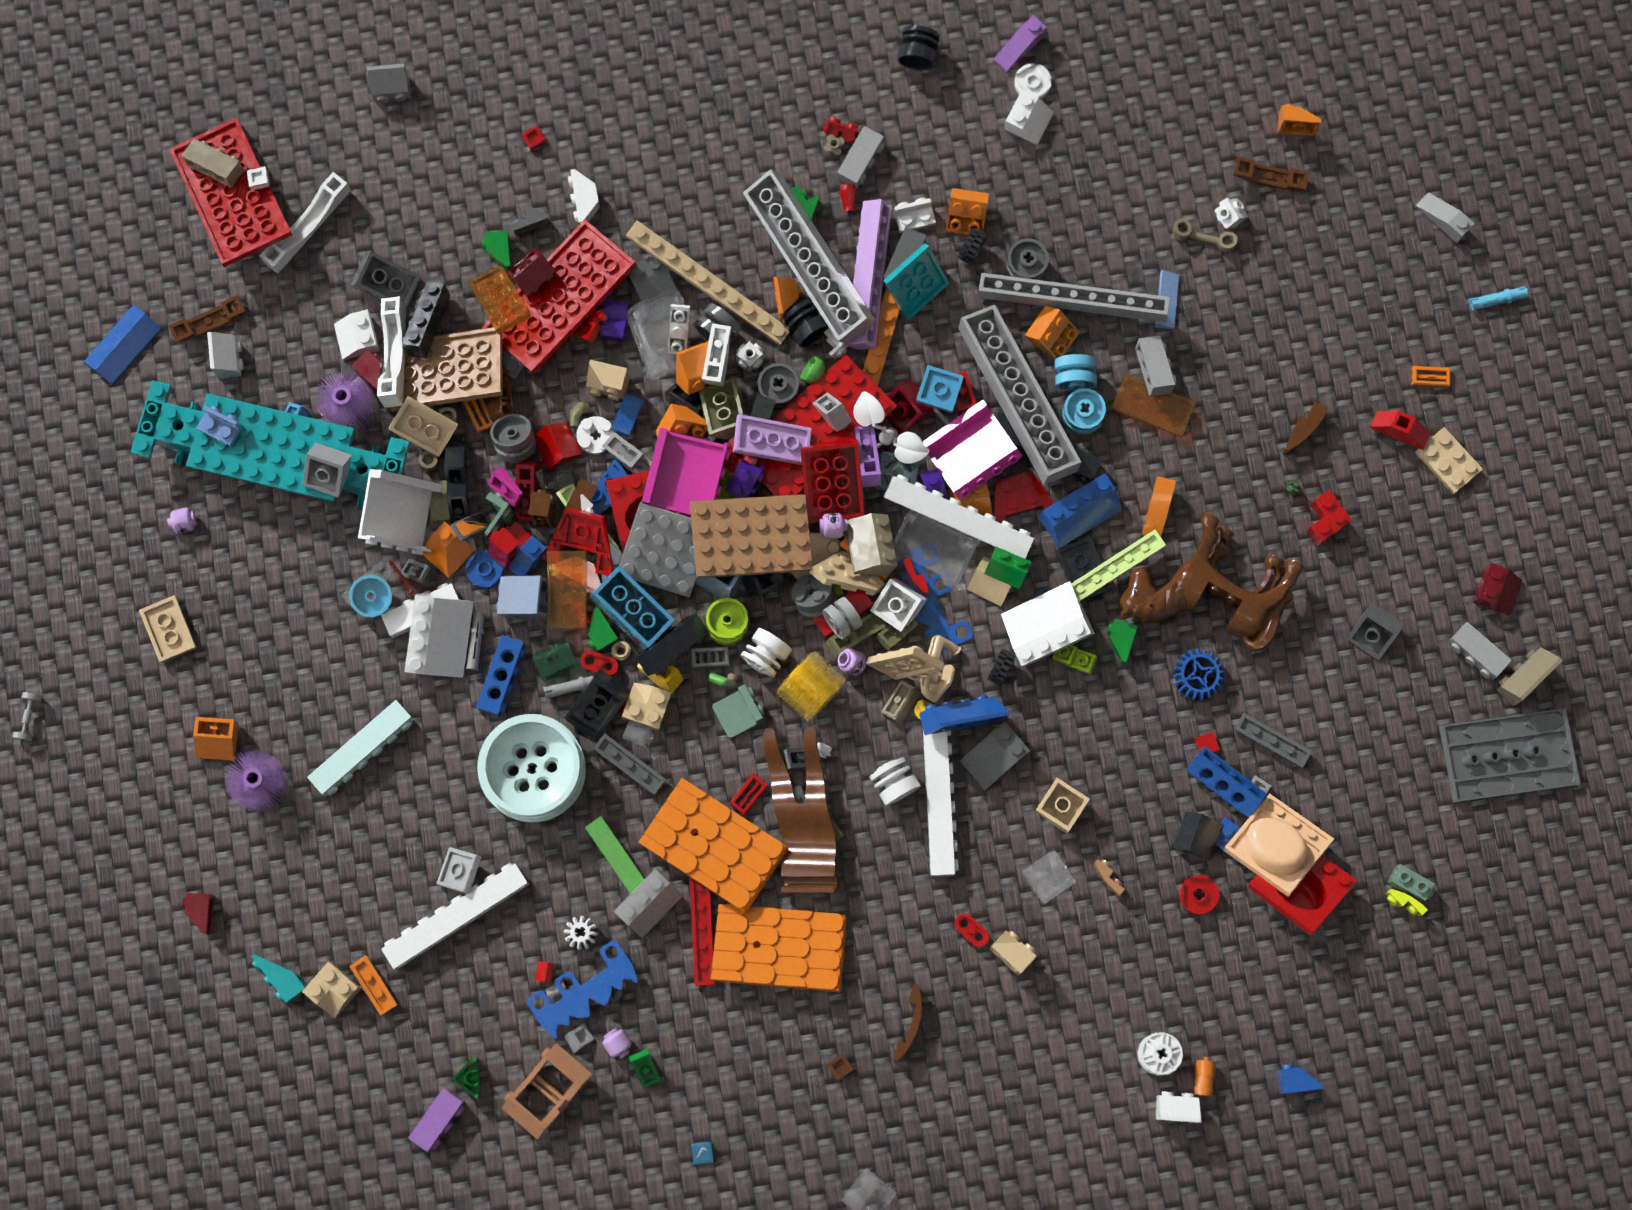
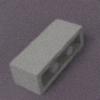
[837,126,885,189]
[1135,335,1176,397]
[1448,622,1511,680]

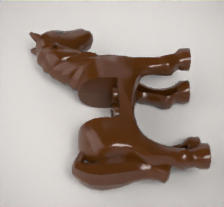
[1119,512,1304,652]

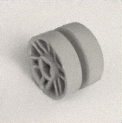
[822,597,863,639]

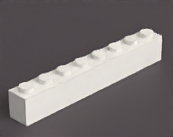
[884,474,1034,559]
[923,731,958,877]
[381,863,530,970]

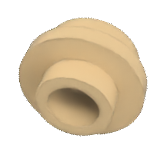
[611,641,631,661]

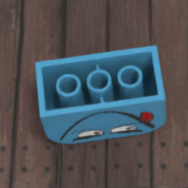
[589,566,675,649]

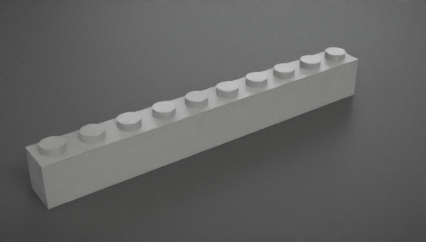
[979,273,1170,322]

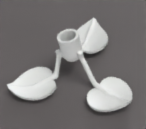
[853,391,930,464]

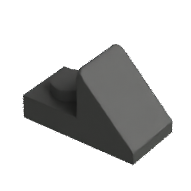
[511,204,551,236]

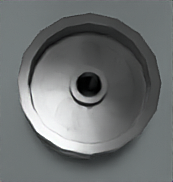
[1006,238,1049,280]
[693,303,742,345]
[758,363,799,410]
[490,414,537,463]

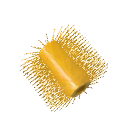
[777,651,846,721]

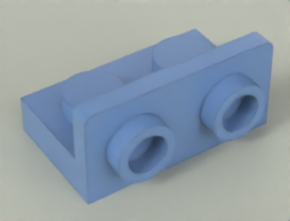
[196,406,242,447]

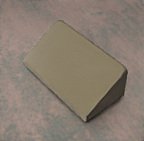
[881,680,920,724]

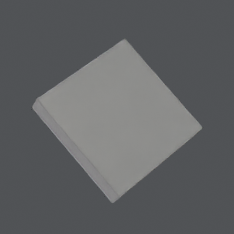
[436,847,482,894]

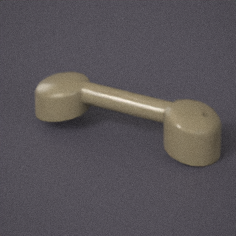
[1172,218,1238,252]
[418,407,457,470]

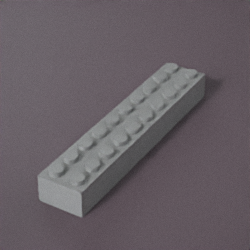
[743,169,876,344]
[958,305,1081,485]

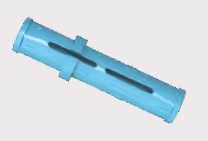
[1469,286,1528,311]

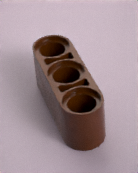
[486,365,514,422]

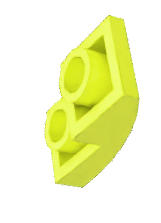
[1385,889,1428,916]

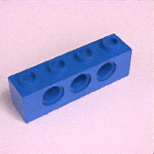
[476,635,527,717]
[1186,746,1267,817]

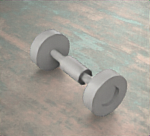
[12,692,42,742]

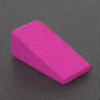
[488,467,523,508]

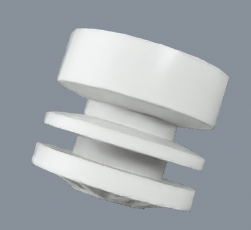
[741,628,792,678]
[869,757,921,806]
[1137,1033,1183,1075]

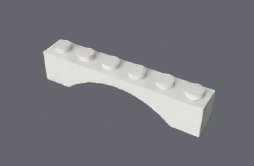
[259,172,351,274]
[377,296,407,408]

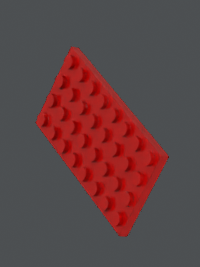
[169,118,292,267]
[482,219,637,374]
[736,355,897,496]

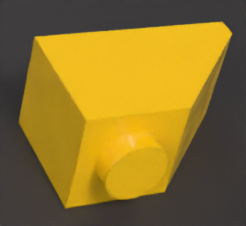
[637,664,683,694]

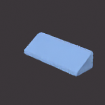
[1155,270,1179,329]

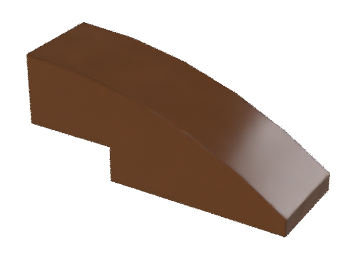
[1282,402,1328,455]

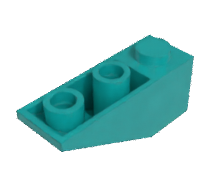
[251,954,306,1004]

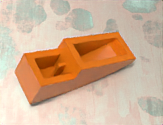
[1142,476,1176,537]

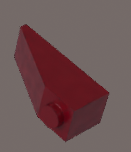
[516,460,541,522]

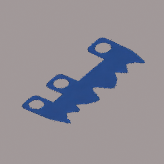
[897,543,973,651]
[527,940,638,1039]

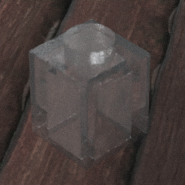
[622,720,654,748]

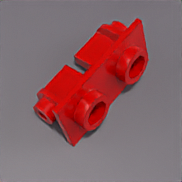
[822,116,862,144]

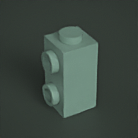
[1387,864,1435,902]

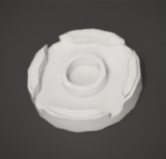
[1015,64,1051,99]

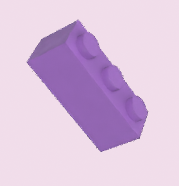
[408,1088,465,1152]

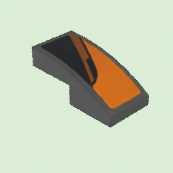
[450,512,490,541]

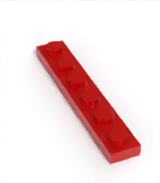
[690,877,715,986]

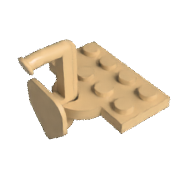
[866,635,962,703]

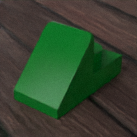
[791,185,820,222]
[629,1049,661,1088]

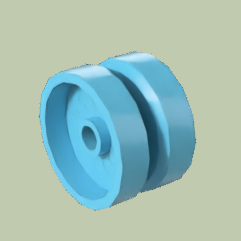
[1055,354,1097,391]
[1062,388,1106,435]
[349,575,392,617]

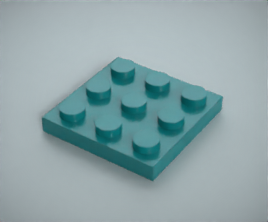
[883,243,949,320]

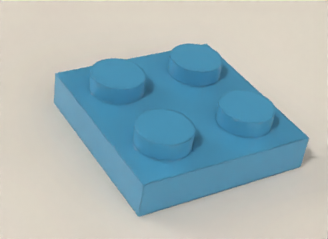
[916,365,964,413]

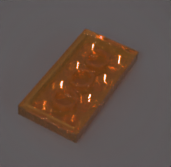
[468,265,531,334]
[1111,374,1196,438]
[547,551,587,628]

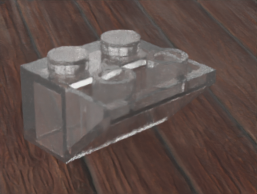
[1020,850,1076,904]
[841,1168,897,1210]

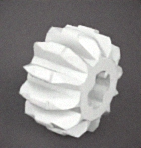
[564,916,598,950]

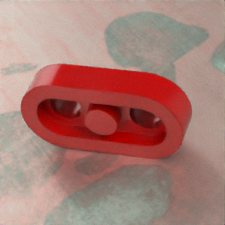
[581,651,619,676]
[954,914,989,947]

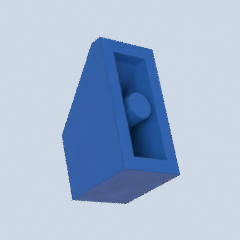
[509,536,547,576]
[1277,1064,1323,1094]

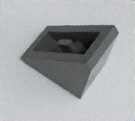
[399,558,435,589]
[784,748,806,772]

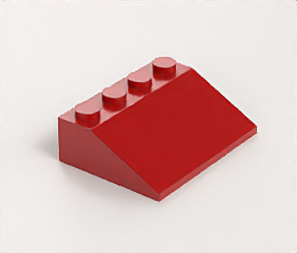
[800,438,864,523]

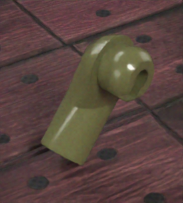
[570,402,590,428]

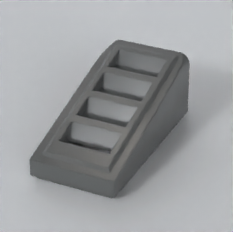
[688,647,730,670]

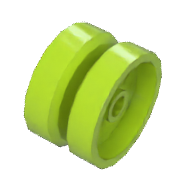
[706,598,748,646]

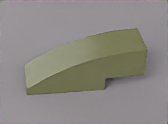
[826,613,888,659]

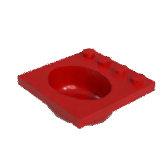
[606,470,691,552]
[1248,855,1357,936]

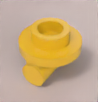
[914,699,932,719]

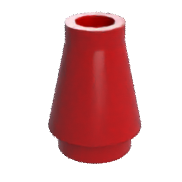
[839,184,857,212]

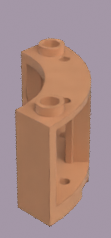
[502,1043,592,1140]

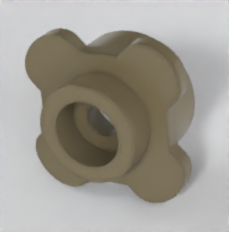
[824,135,844,155]

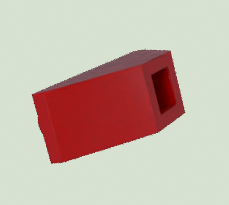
[1370,410,1431,450]

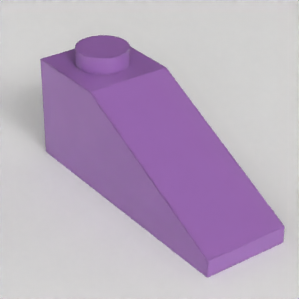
[993,15,1047,73]
[855,425,881,488]

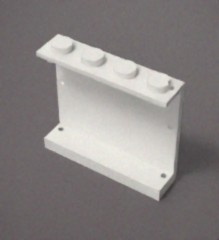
[358,469,442,555]

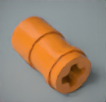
[1193,1057,1216,1096]

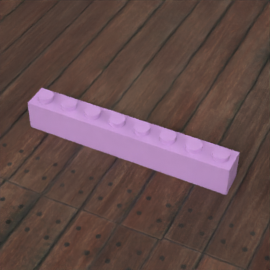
[846,199,892,350]

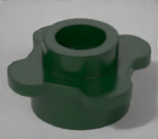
[1284,480,1302,498]

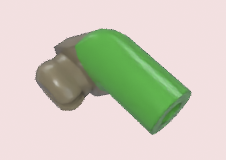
[708,673,738,687]

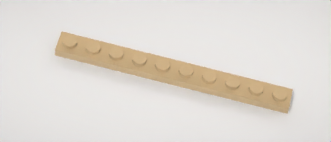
[625,220,790,346]

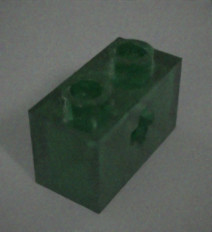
[532,641,578,681]

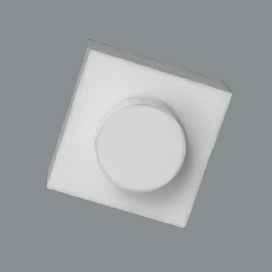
[247,167,269,190]

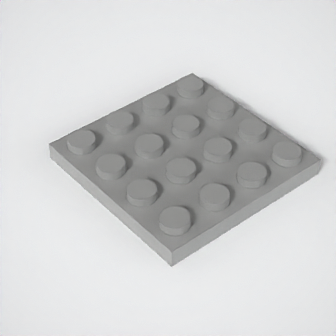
[619,502,696,597]

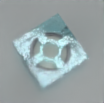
[876,451,920,491]

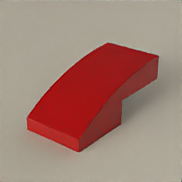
[902,558,929,596]

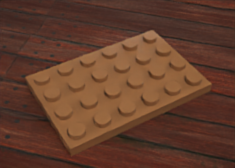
[390,327,503,411]
[690,495,813,578]

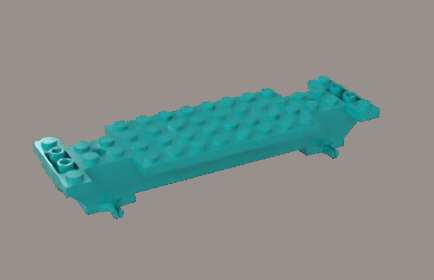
[131,380,410,509]

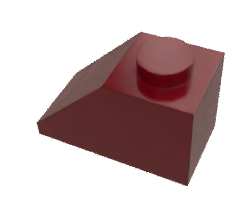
[182,893,214,935]

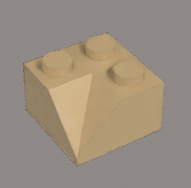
[586,360,630,401]
[622,683,671,731]
[1036,778,1090,834]
[989,931,1036,975]
[302,961,361,1018]

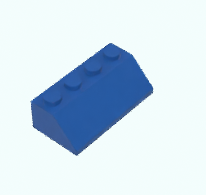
[1038,474,1122,549]
[919,695,1009,735]

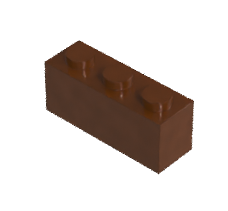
[529,490,557,529]

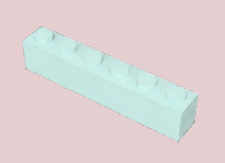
[307,700,414,797]

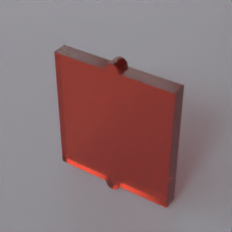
[389,561,415,598]

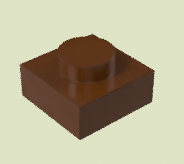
[826,1053,854,1081]

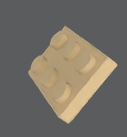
[389,396,458,457]
[1415,427,1483,495]
[139,595,197,663]

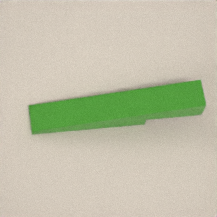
[585,816,668,921]

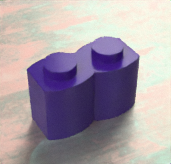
[598,300,630,342]

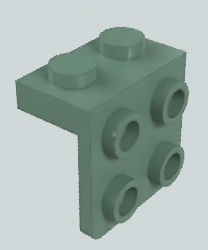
[485,492,514,541]
[712,684,764,738]

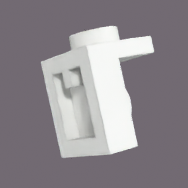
[824,328,848,359]

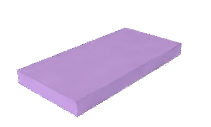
[733,414,812,465]

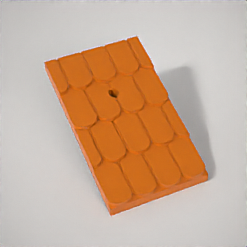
[638,778,789,913]
[711,904,847,992]

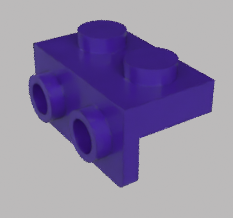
[725,459,765,498]

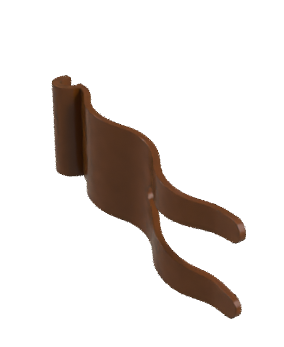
[763,727,839,893]

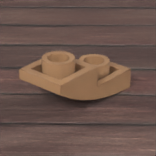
[1094,859,1125,897]

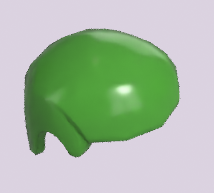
[800,355,826,384]

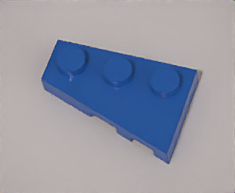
[591,458,627,515]

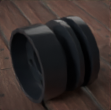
[897,25,940,71]
[782,298,829,347]

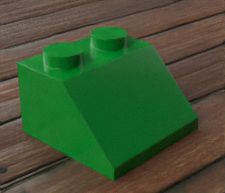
[984,547,1031,589]

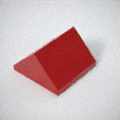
[534,421,582,471]

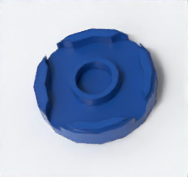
[466,550,504,588]

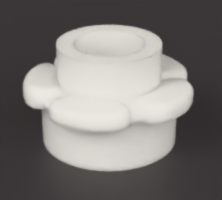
[817,742,832,758]

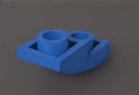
[611,393,644,437]

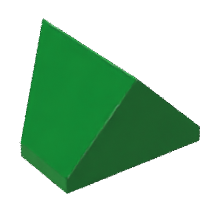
[451,1058,481,1098]

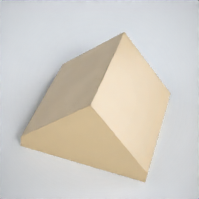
[967,556,1011,607]

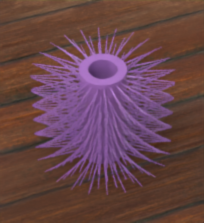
[313,368,377,432]
[223,749,287,812]

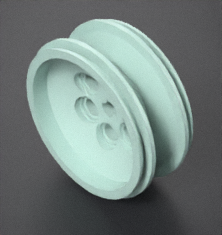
[478,714,586,822]

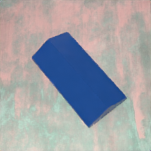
[84,305,162,385]

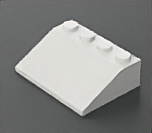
[1001,581,1095,666]
[405,594,473,678]

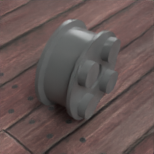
[791,574,837,618]

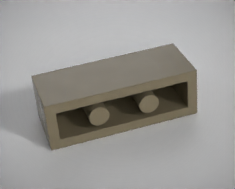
[181,139,244,188]

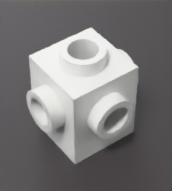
[1214,198,1248,229]
[736,341,763,373]

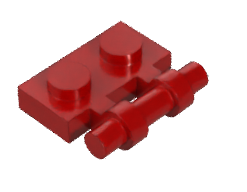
[571,310,608,343]

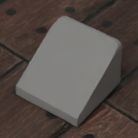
[546,981,567,1005]
[564,1024,594,1053]

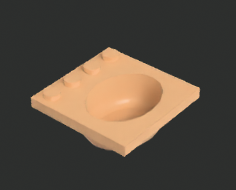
[1224,794,1334,897]

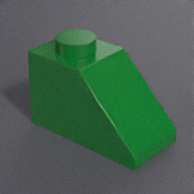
[482,230,512,271]
[588,606,619,653]
[1106,619,1137,665]

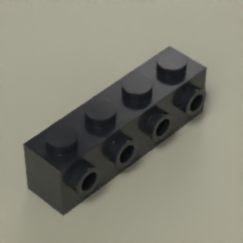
[402,281,451,359]
[635,613,709,676]

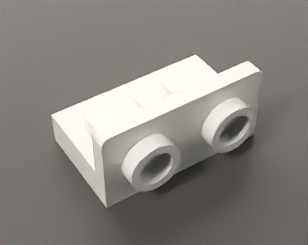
[894,198,936,233]

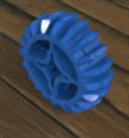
[1173,649,1226,701]

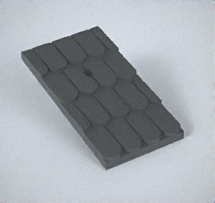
[1439,708,1581,803]

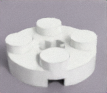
[577,416,614,455]

